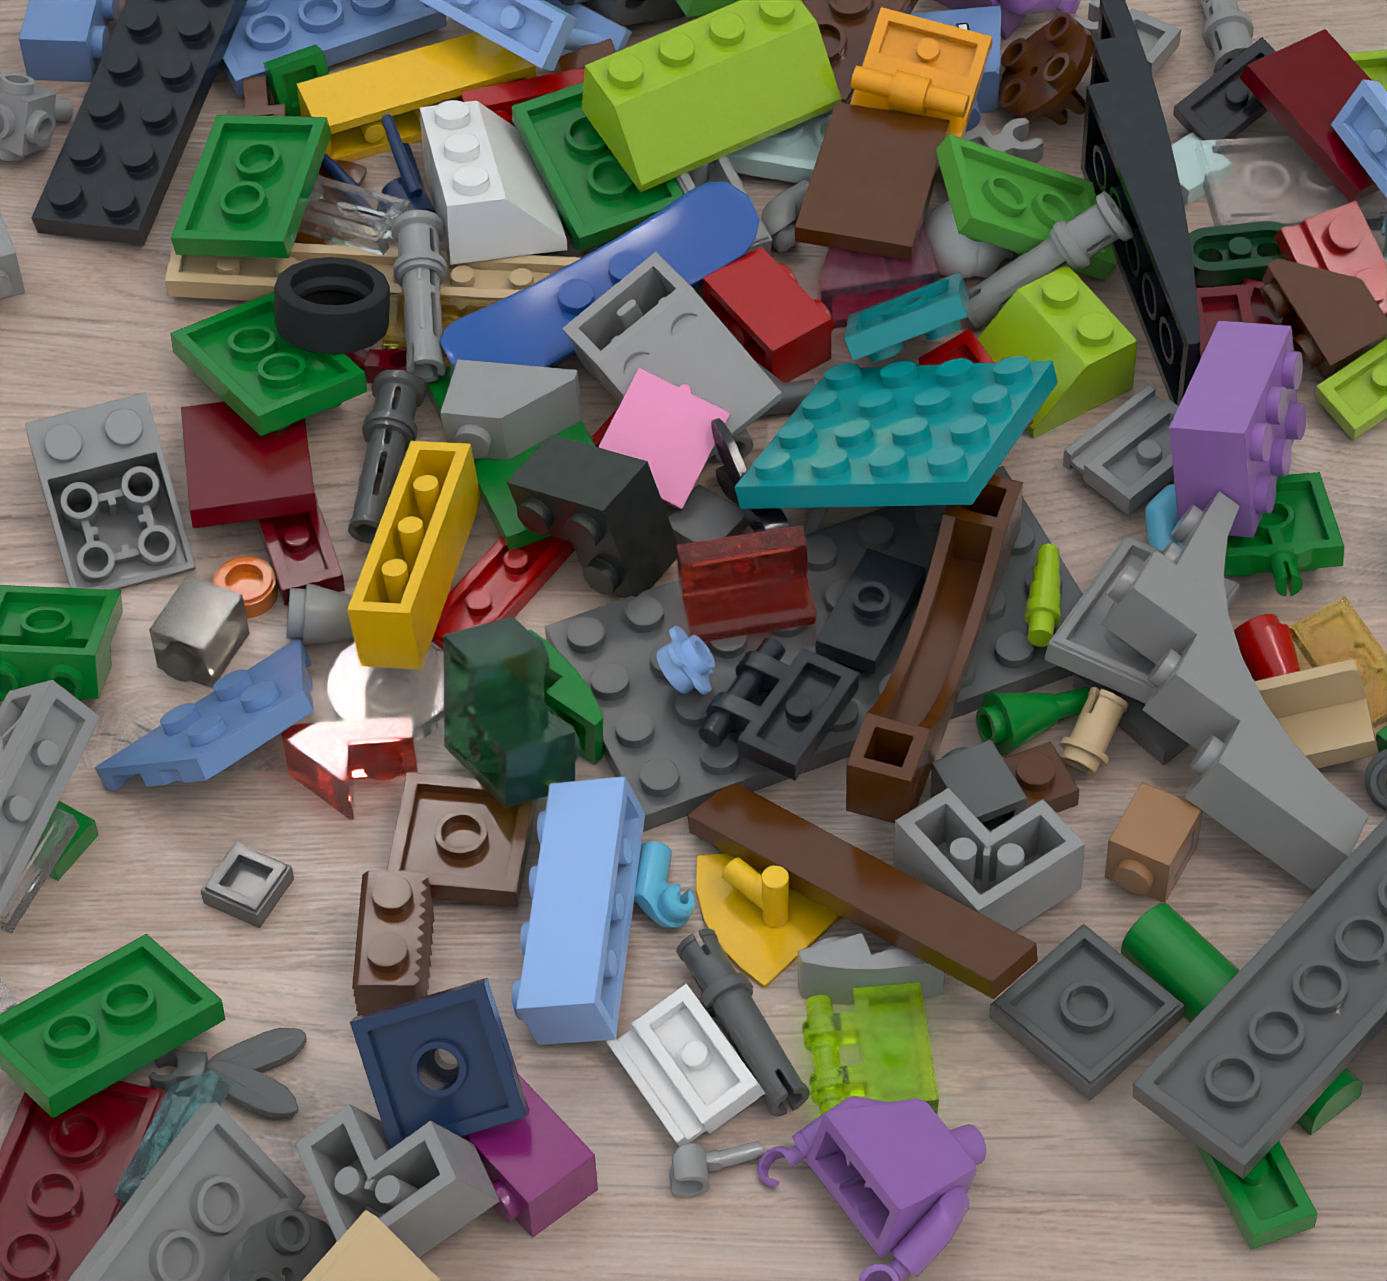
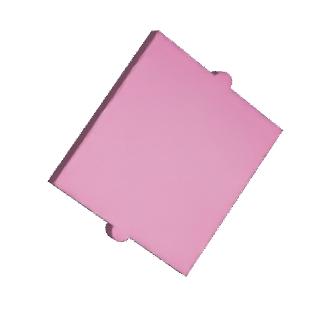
[599,368,730,511]

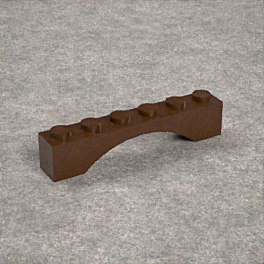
[846,475,1023,824]

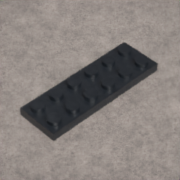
[31,0,247,245]

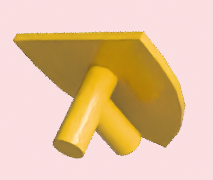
[696,853,842,989]

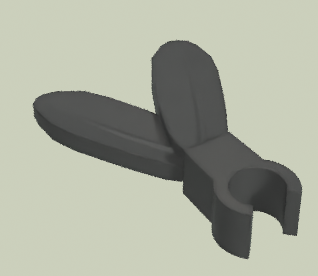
[148,1028,307,1118]

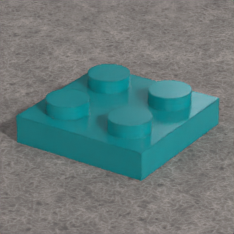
[844,272,969,362]

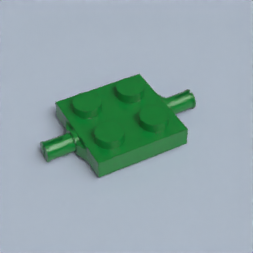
[1224,472,1344,596]

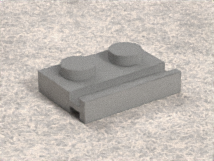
[1063,385,1179,515]

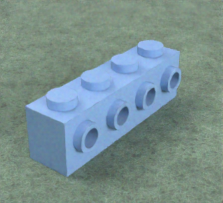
[512,777,645,1045]

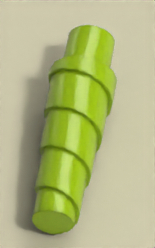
[1025,543,1061,647]

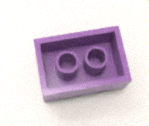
[1169,321,1307,538]

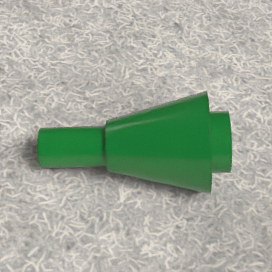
[976,686,1090,755]

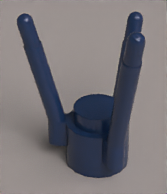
[321,114,437,231]

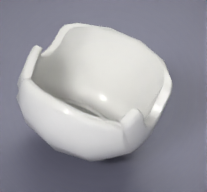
[923,200,1014,279]

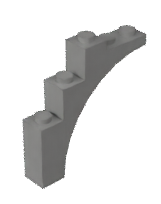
[1101,491,1369,892]

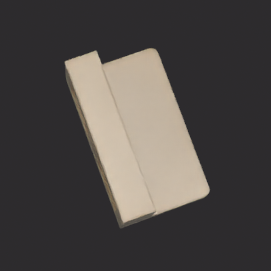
[1254,659,1379,768]

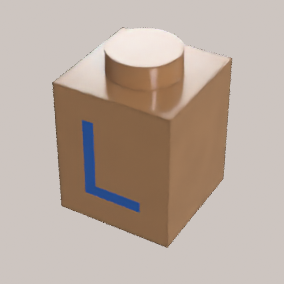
[1105,782,1203,903]

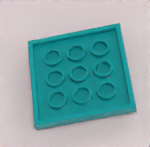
[735,356,1058,509]

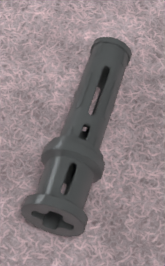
[348,369,426,544]

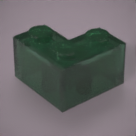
[443,617,581,808]

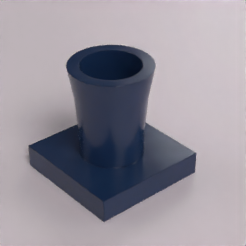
[350,978,530,1149]

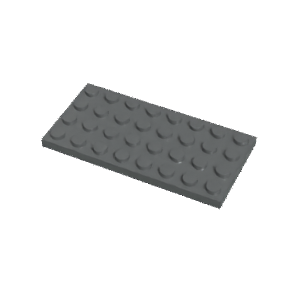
[545,466,1083,832]

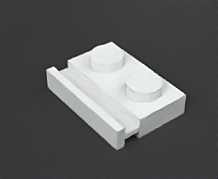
[606,983,765,1147]

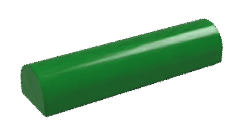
[1121,903,1363,1135]

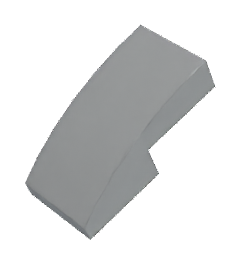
[798,933,944,1006]

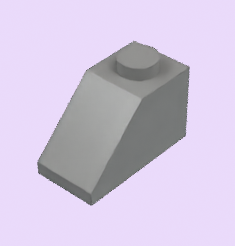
[440,359,584,460]

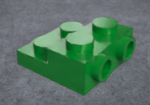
[0,585,123,702]

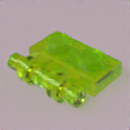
[801,982,939,1116]

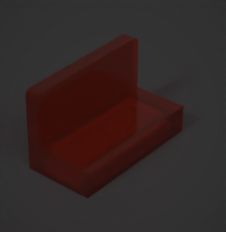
[677,525,817,642]

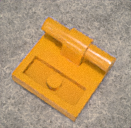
[850,7,993,139]

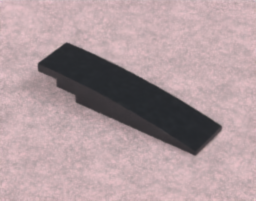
[1081,0,1200,406]

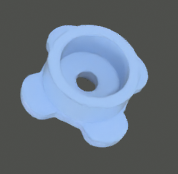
[656,626,715,695]

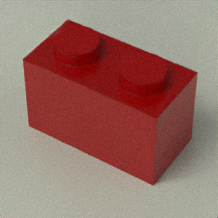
[703,247,834,383]

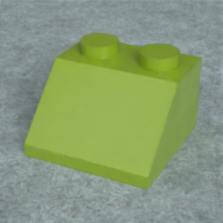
[978,265,1138,439]

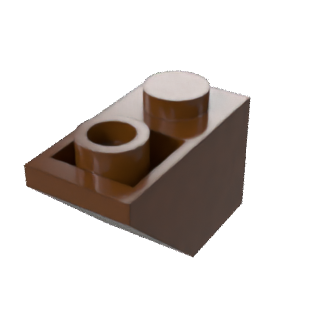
[1260,258,1387,380]

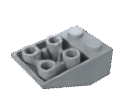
[562,252,784,460]
[25,392,195,590]

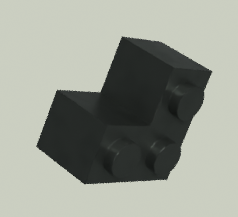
[507,434,682,598]

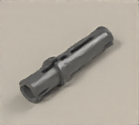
[676,929,810,1116]

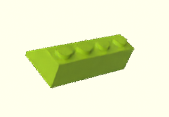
[582,0,842,192]

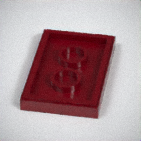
[1240,29,1380,202]
[181,401,317,528]

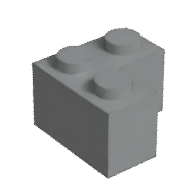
[894,788,1085,931]
[295,1104,500,1258]

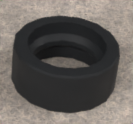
[274,257,390,354]

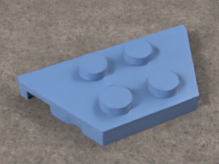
[95,638,314,791]

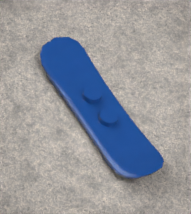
[440,181,760,368]

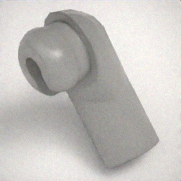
[762,179,809,253]

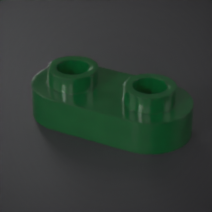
[1189,221,1287,287]

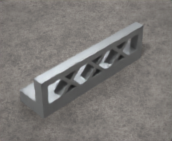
[0,680,100,917]

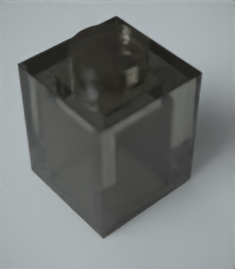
[149,574,250,689]

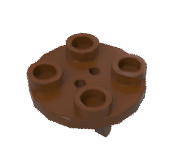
[999,12,1093,125]

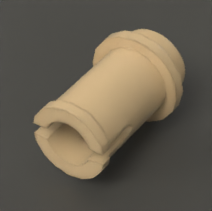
[1059,687,1129,775]

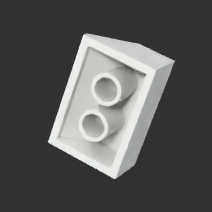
[420,100,567,265]

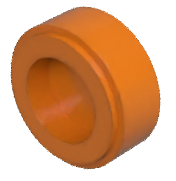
[213,556,278,619]

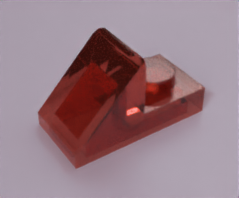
[282,716,418,820]

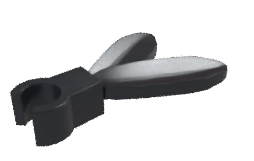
[711,418,789,551]

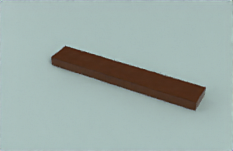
[687,783,1038,999]

